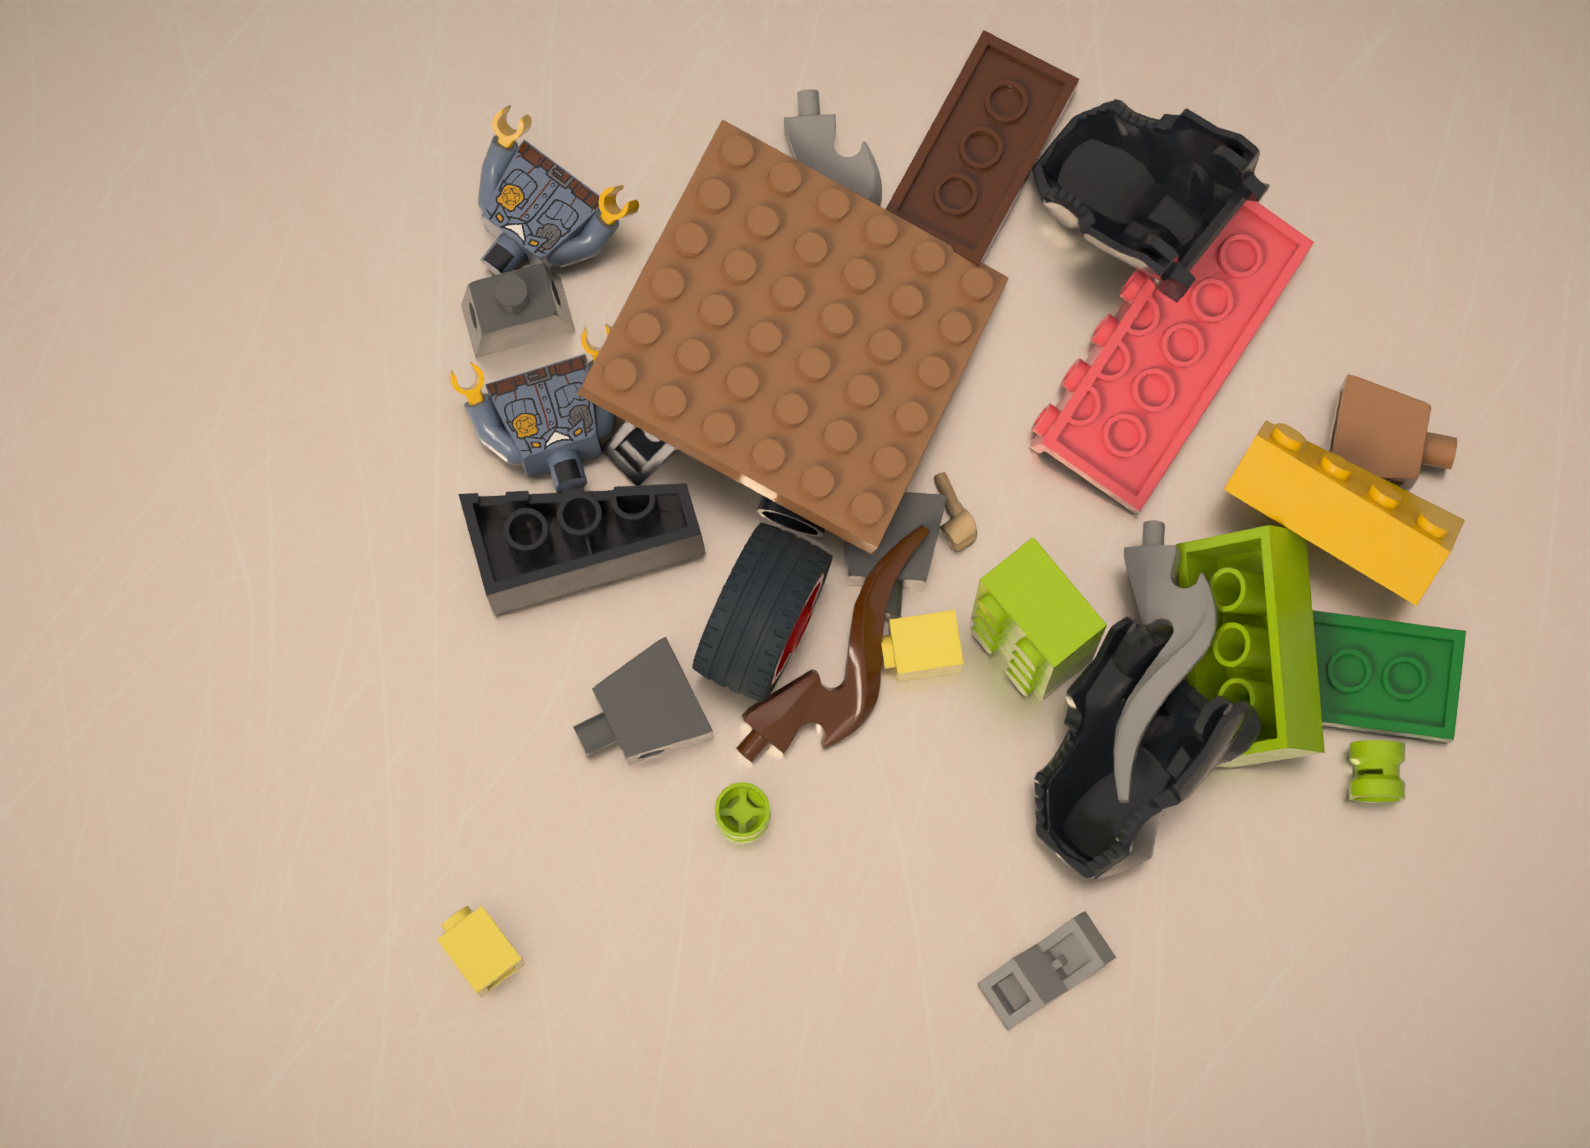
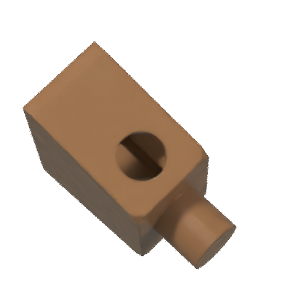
[1329,374,1457,489]

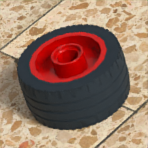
[692,522,833,702]

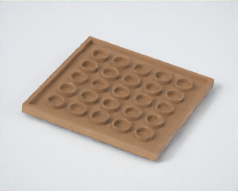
[577,119,1009,555]

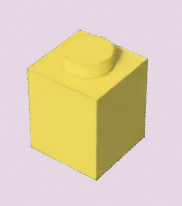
[881,610,964,682]
[437,906,525,997]

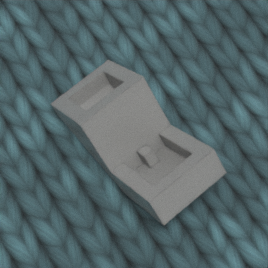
[978,911,1116,1030]

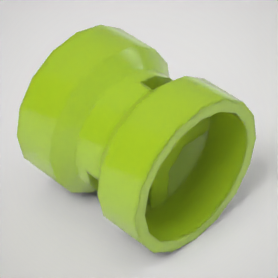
[1349,740,1405,803]
[714,782,771,844]

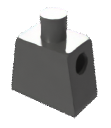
[461,264,575,358]
[843,492,946,619]
[573,637,714,764]

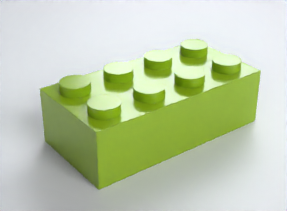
[1176,525,1325,768]
[970,537,1107,702]

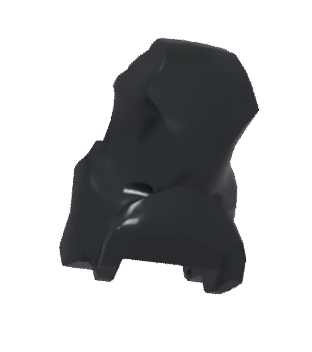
[1032,99,1270,303]
[1034,617,1262,879]

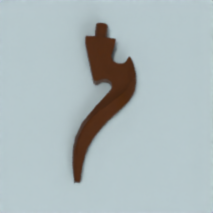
[736,524,930,763]

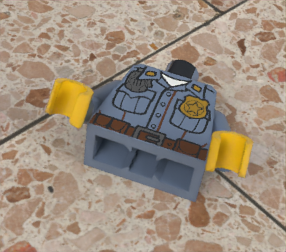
[478,105,639,275]
[449,324,616,493]

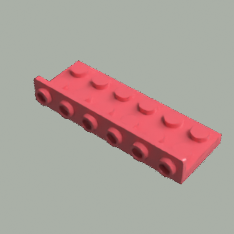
[1030,200,1314,513]

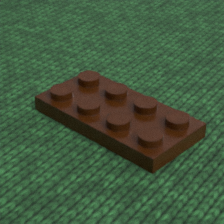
[886,30,1079,266]

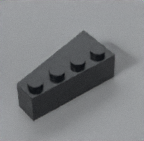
[458,483,706,615]

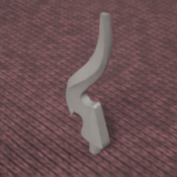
[784,89,882,206]
[1113,520,1218,803]

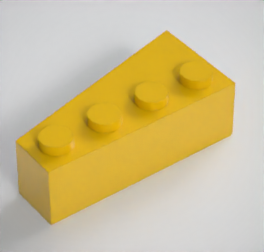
[1223,420,1465,606]

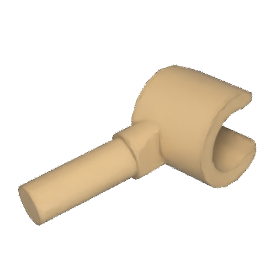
[934,472,977,551]

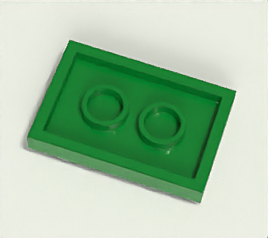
[1313,610,1466,743]

